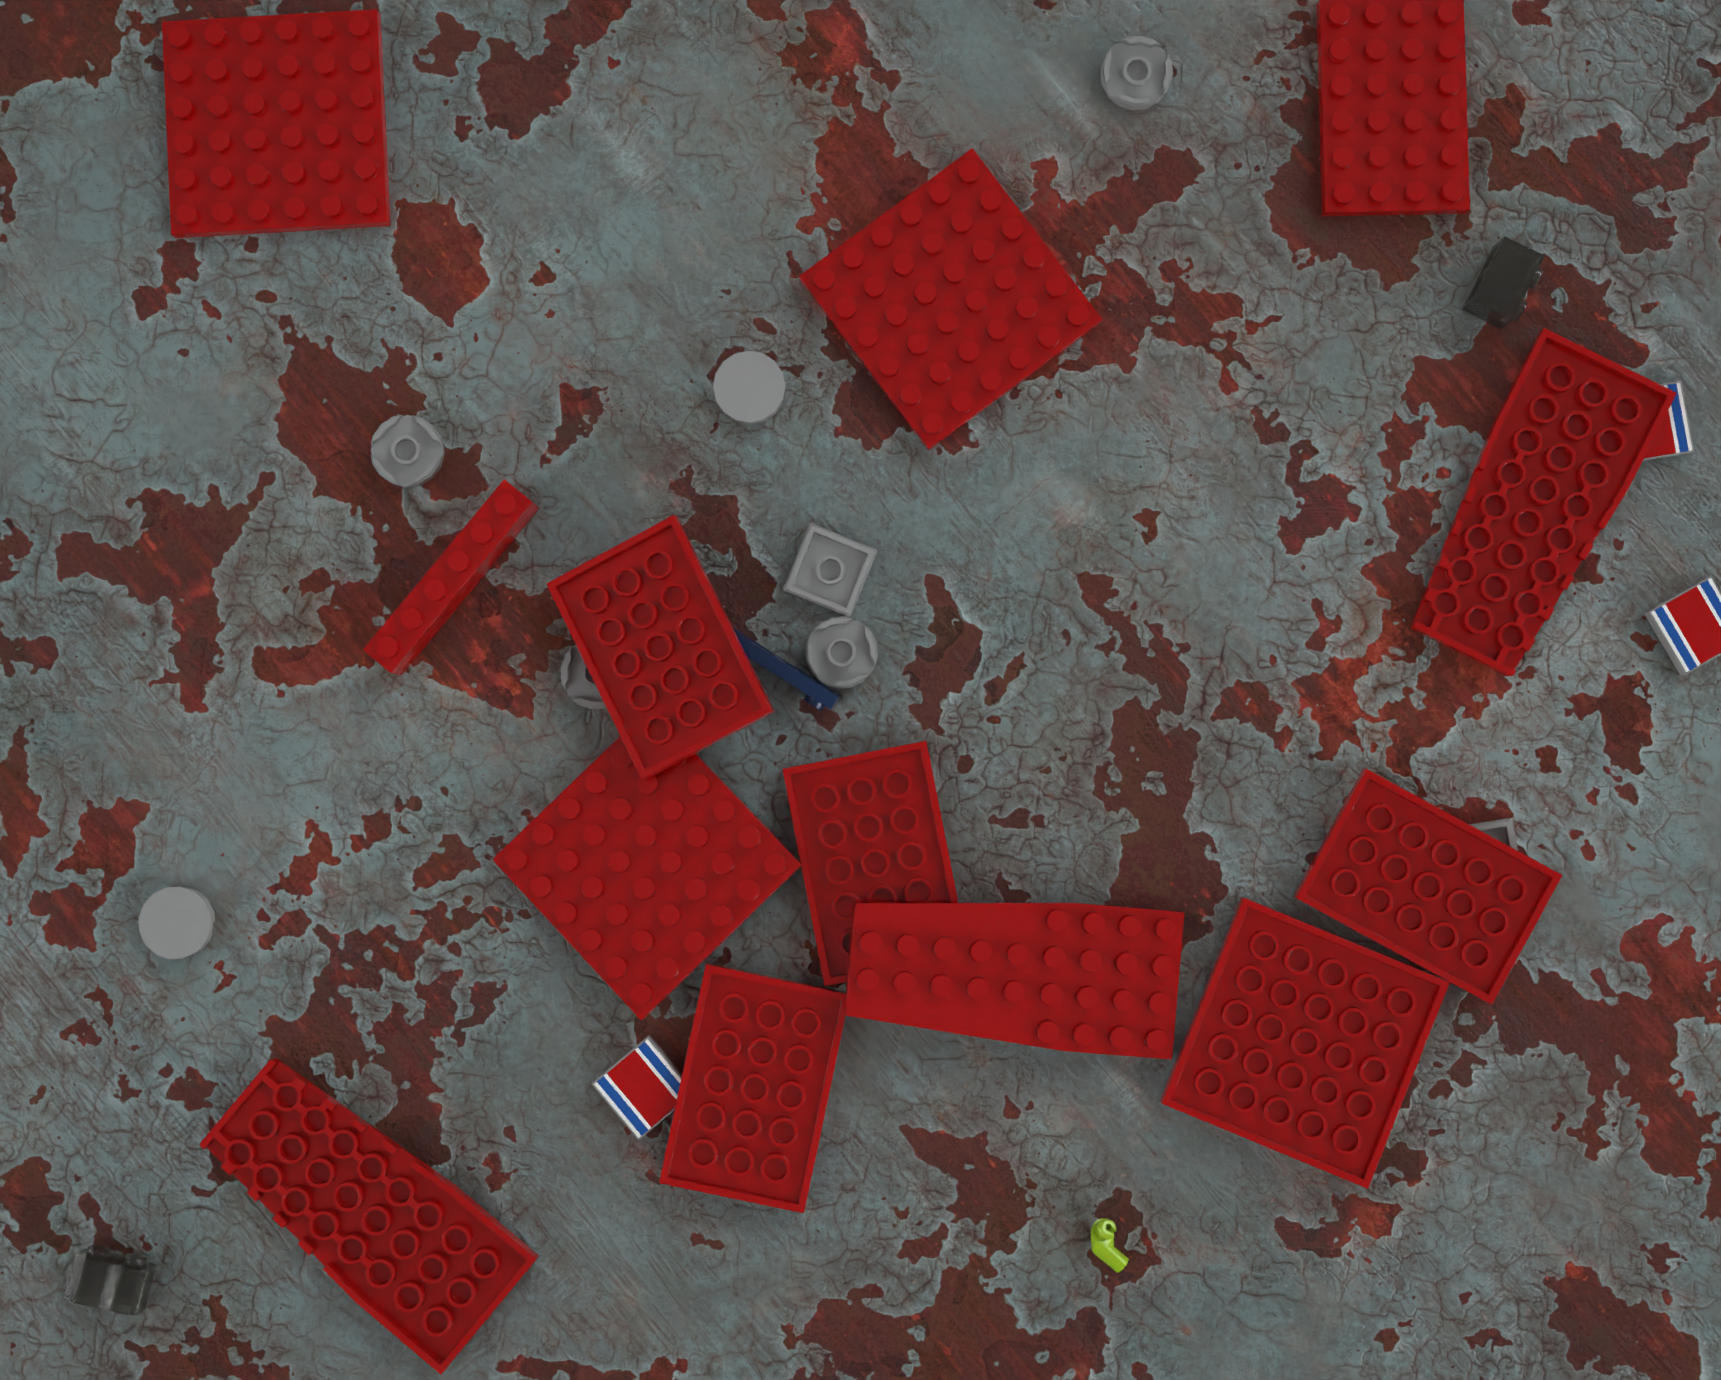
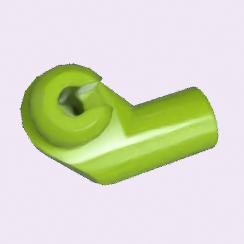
[1091,1218,1129,1273]

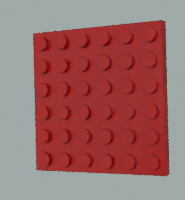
[162,9,391,238]
[799,148,1103,451]
[492,737,802,1020]
[1160,897,1450,1189]

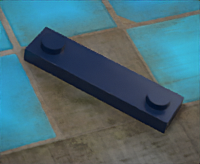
[733,628,841,711]

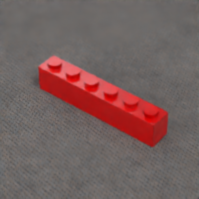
[363,479,540,675]

